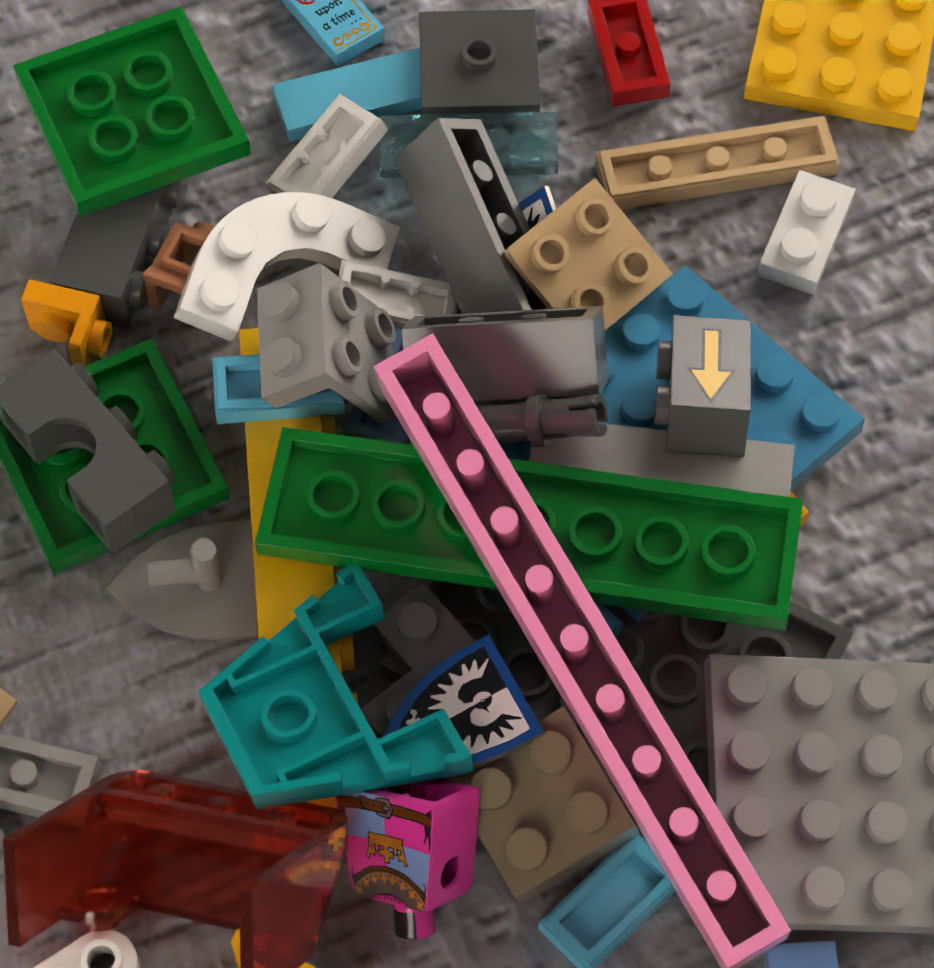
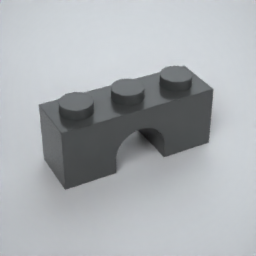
[0,348,176,554]

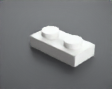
[757,170,856,296]

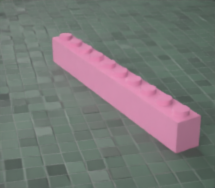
[373,333,791,968]

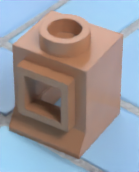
[143,221,215,310]

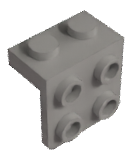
[257,262,397,424]

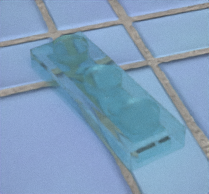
[379,112,559,179]

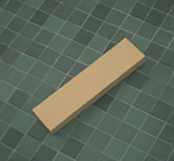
[595,116,840,210]

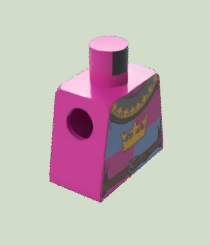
[334,779,480,939]

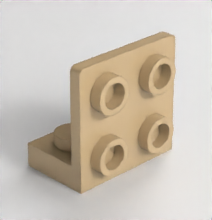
[504,178,673,331]

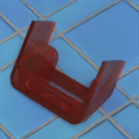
[3,770,348,968]

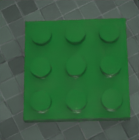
[13,6,251,217]
[0,338,230,576]

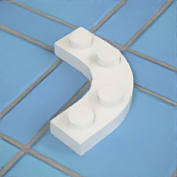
[173,192,400,342]

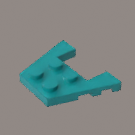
[199,565,474,810]

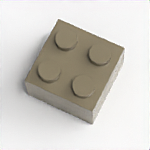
[445,706,641,903]

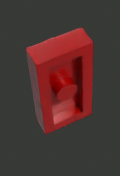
[587,0,671,107]

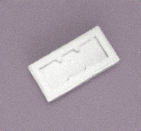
[265,94,388,198]
[338,260,458,330]

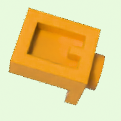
[21,279,112,367]

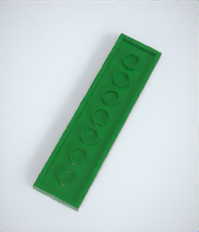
[255,427,803,631]

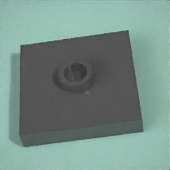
[419,9,540,120]

